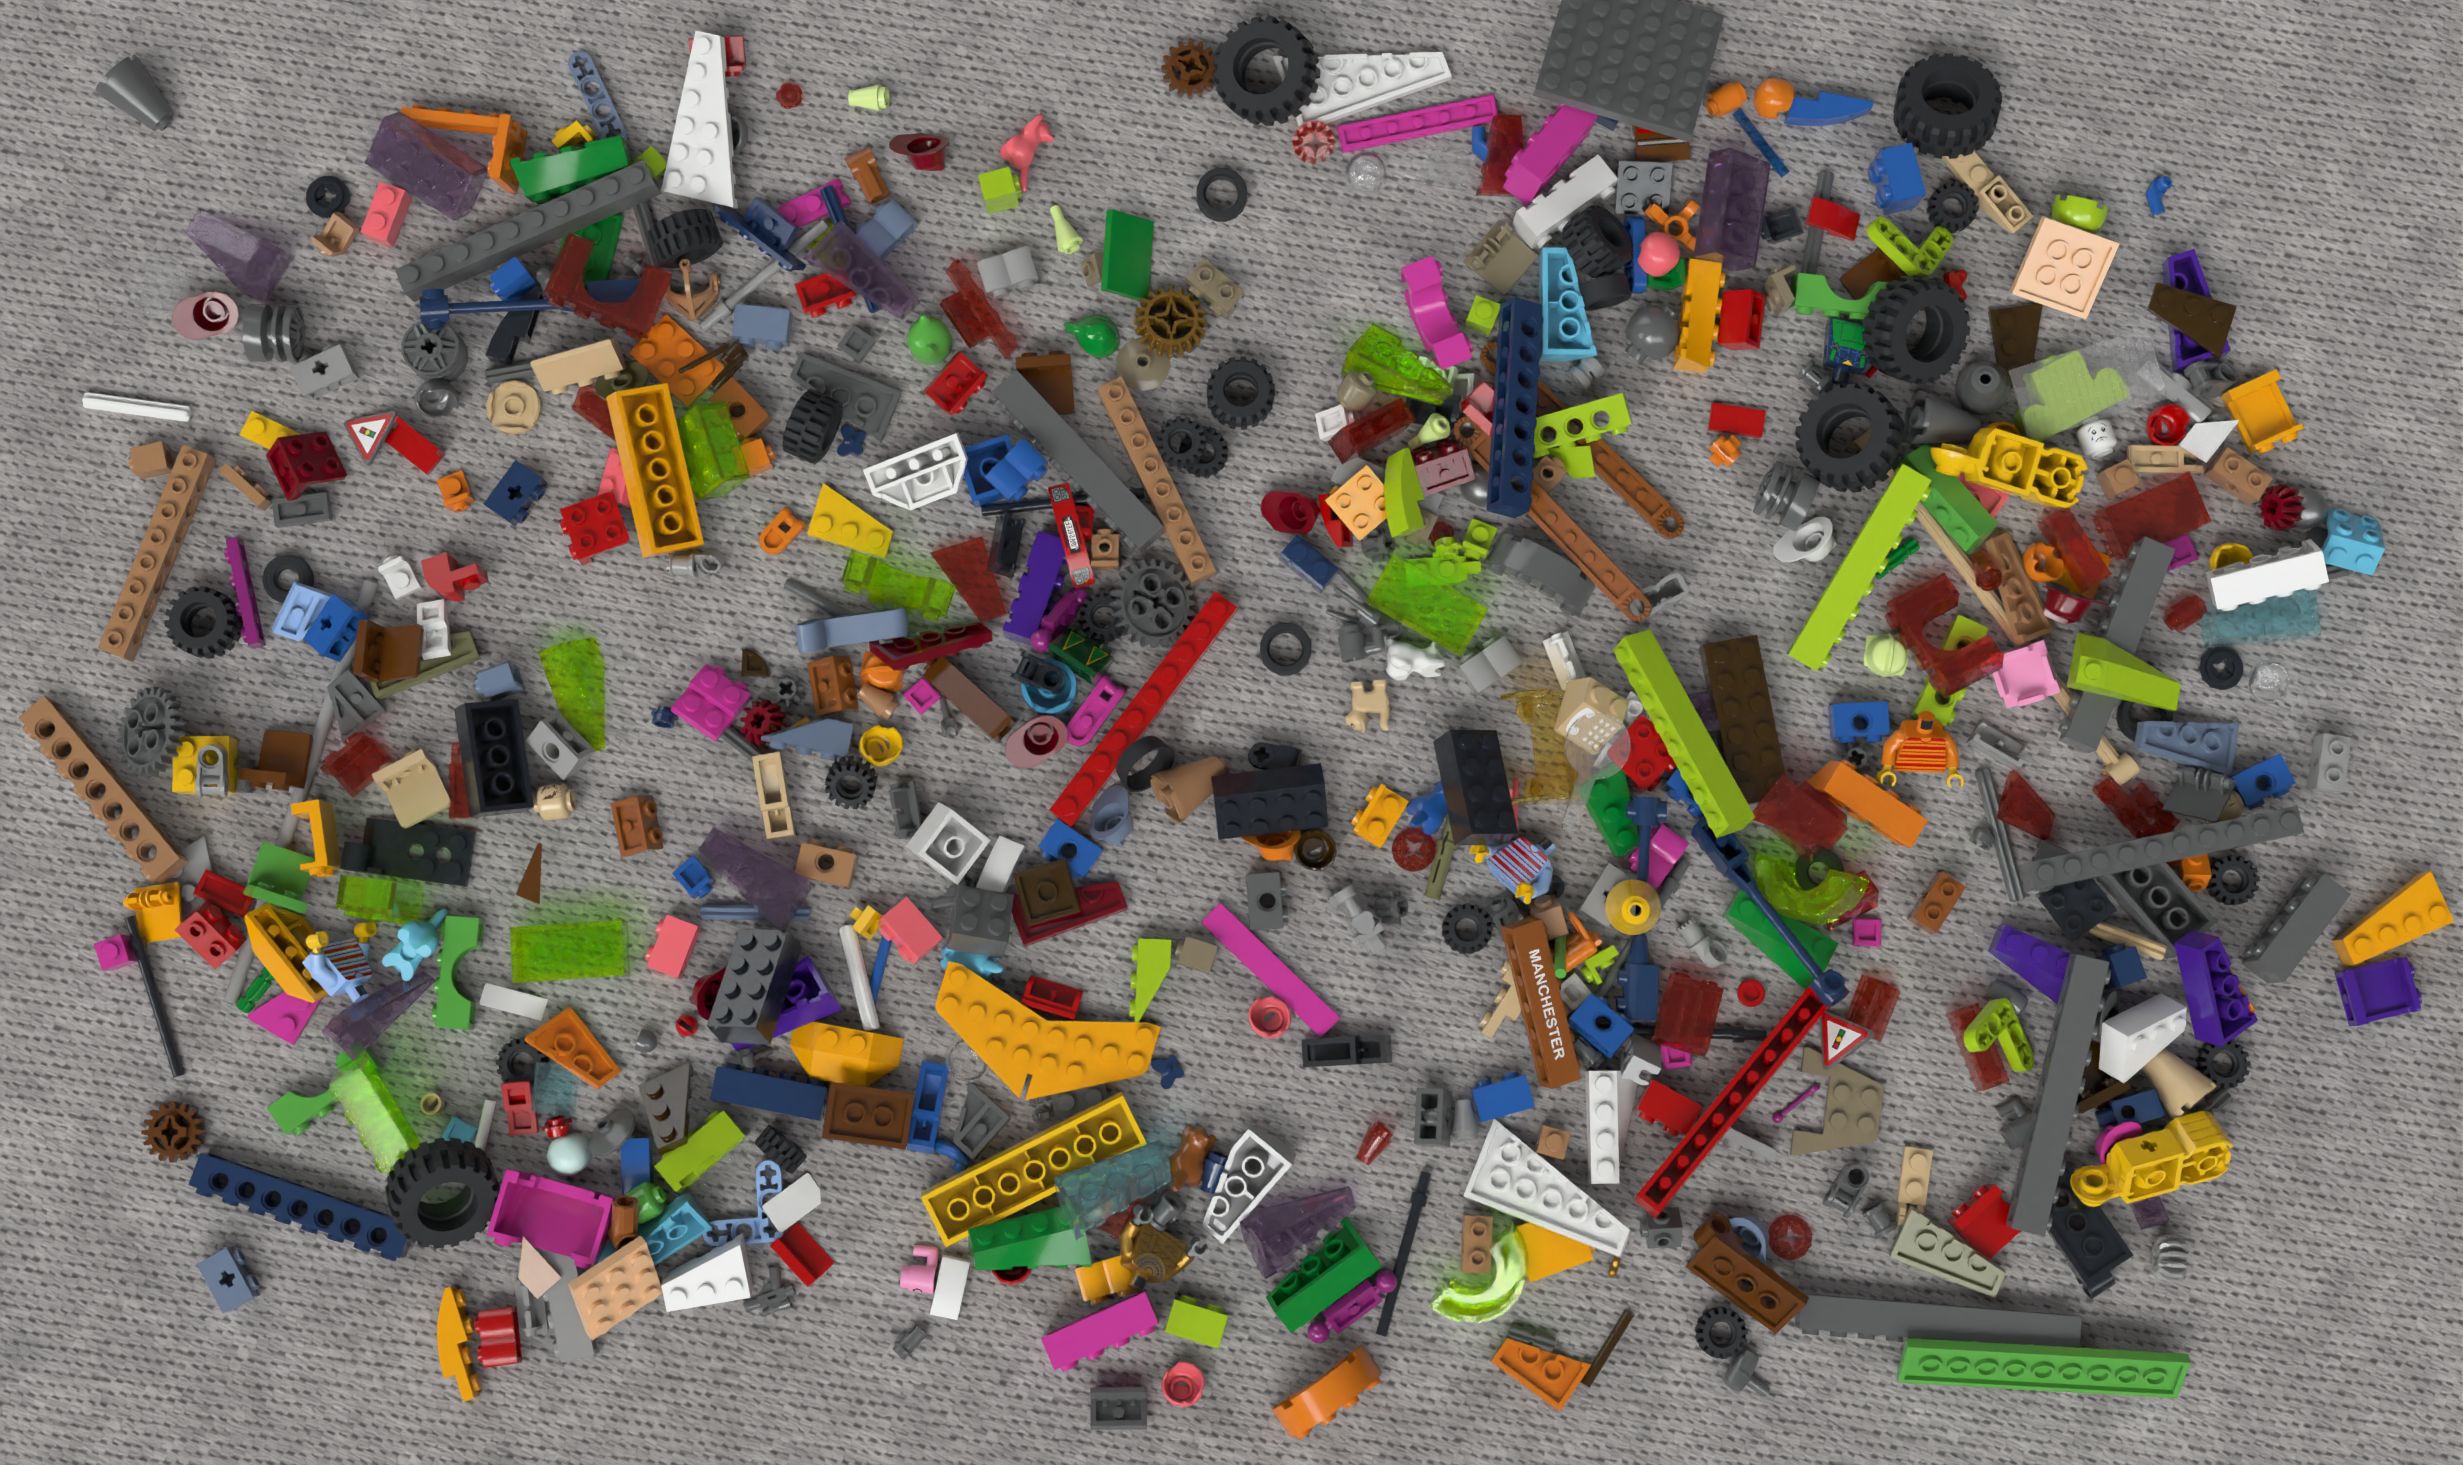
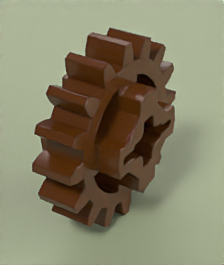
[1161,39,1217,99]
[141,1102,206,1163]

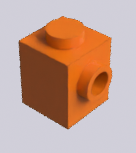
[731,437,776,479]

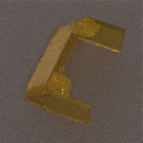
[1500,688,1591,805]

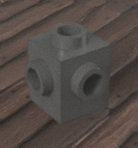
[1640,1207,1683,1249]

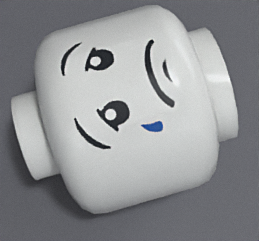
[2076,416,2117,459]

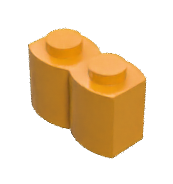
[1075,1255,1134,1305]

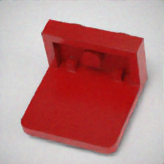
[559,492,630,566]
[1606,716,1676,793]
[1947,1183,2020,1259]

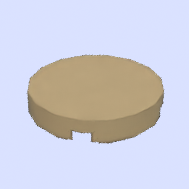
[486,380,542,435]

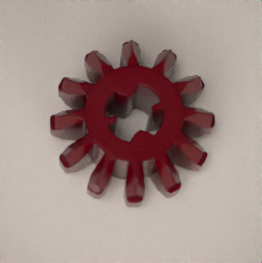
[2257,484,2306,531]
[739,699,788,746]

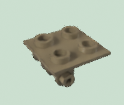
[1463,222,1539,296]

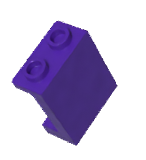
[2335,956,2422,1026]

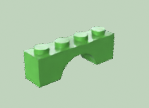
[1789,273,1888,321]
[432,916,485,1030]
[267,1040,384,1136]

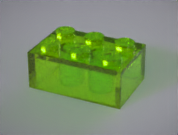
[676,401,750,501]

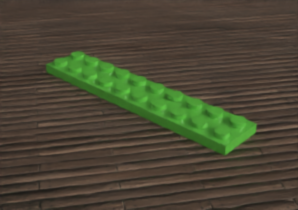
[1897,1338,2190,1398]

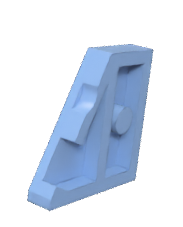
[271,581,332,641]

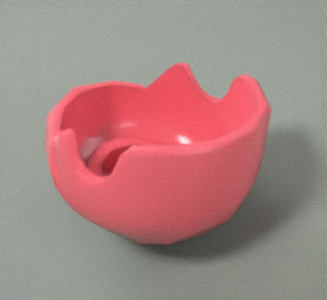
[1638,232,1680,277]
[1248,996,1291,1039]
[1161,1361,1205,1407]

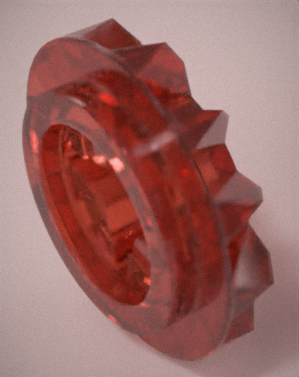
[1292,121,1336,165]
[1392,828,1436,872]
[1768,1215,1813,1260]

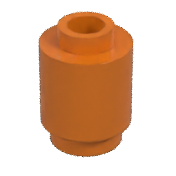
[1705,81,1747,118]

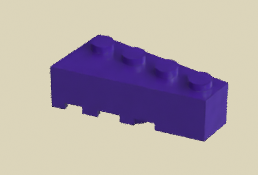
[2162,249,2231,373]
[730,955,842,1050]

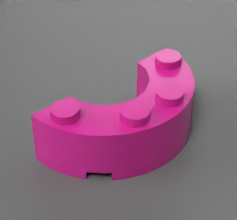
[1401,255,1473,370]

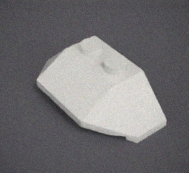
[863,433,968,510]

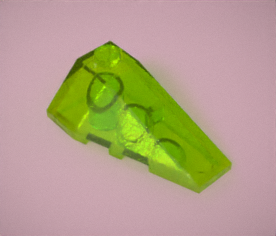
[1341,323,1454,405]

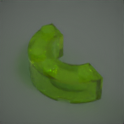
[841,549,956,622]
[1755,853,1869,924]
[1429,1222,1529,1323]

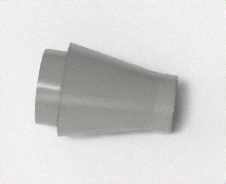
[1452,1100,1479,1142]

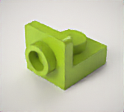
[1460,518,1497,561]
[1581,945,1619,985]

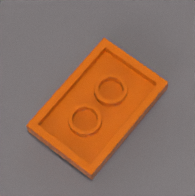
[629,314,724,408]

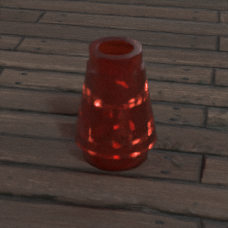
[1971,550,2002,591]
[1356,1122,1393,1165]

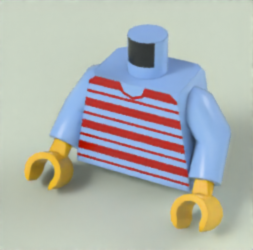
[1469,837,1556,905]
[302,922,377,1004]

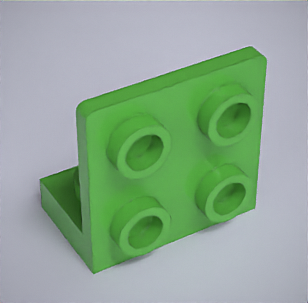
[243,842,315,914]

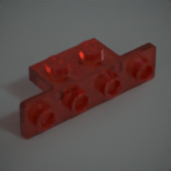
[939,259,1018,359]
[2092,776,2183,868]

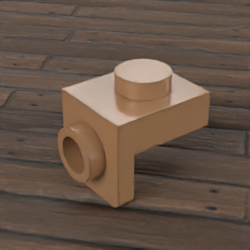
[311,212,360,257]

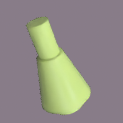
[1050,205,1083,254]
[1408,413,1450,449]

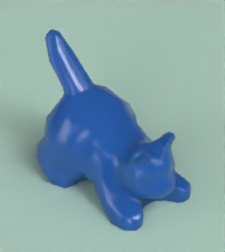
[1406,780,1448,835]

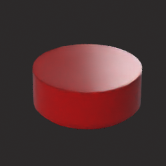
[1736,979,1765,1007]

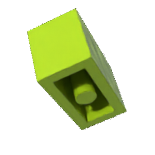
[978,167,1022,214]
[1165,1295,1228,1349]

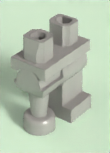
[1327,884,1387,955]

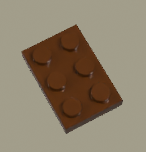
[821,1082,915,1150]

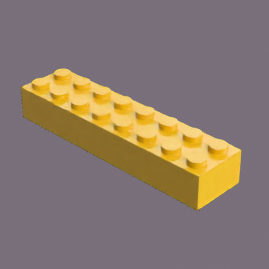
[921,1091,1148,1247]

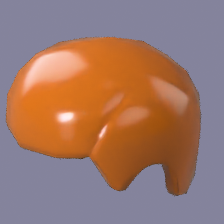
[1753,78,1794,119]
[2022,541,2064,583]

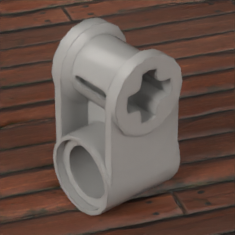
[195,744,229,798]

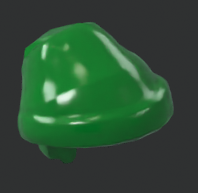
[1064,315,1120,358]

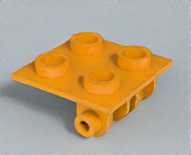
[1325,464,1387,541]
[123,882,182,942]

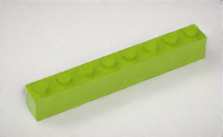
[1787,463,1932,671]
[1613,629,1755,838]

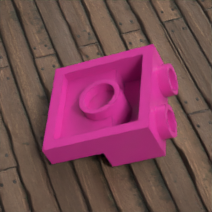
[671,664,751,742]

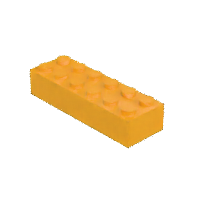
[606,383,704,558]

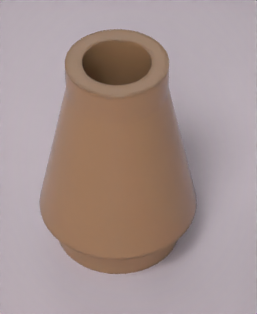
[857,683,899,720]

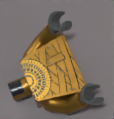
[1119,1204,1208,1292]

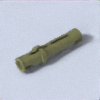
[1423,816,1458,900]

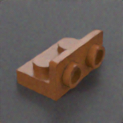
[807,656,859,717]
[610,795,663,857]

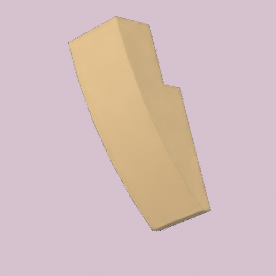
[752,752,796,841]

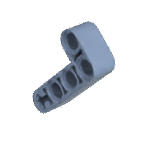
[795,607,910,653]

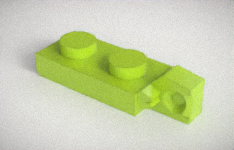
[1405,555,1482,587]

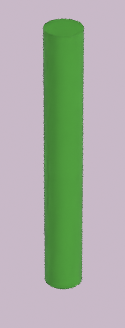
[1555,935,1566,978]

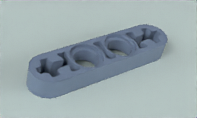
[568,51,628,141]

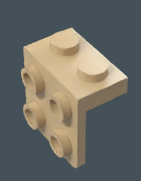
[372,749,452,828]

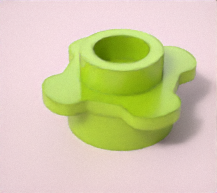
[1432,537,1462,560]

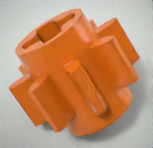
[1708,434,1742,468]

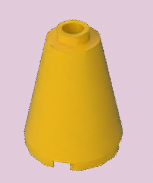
[1605,879,1661,935]

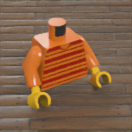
[1876,711,1964,788]

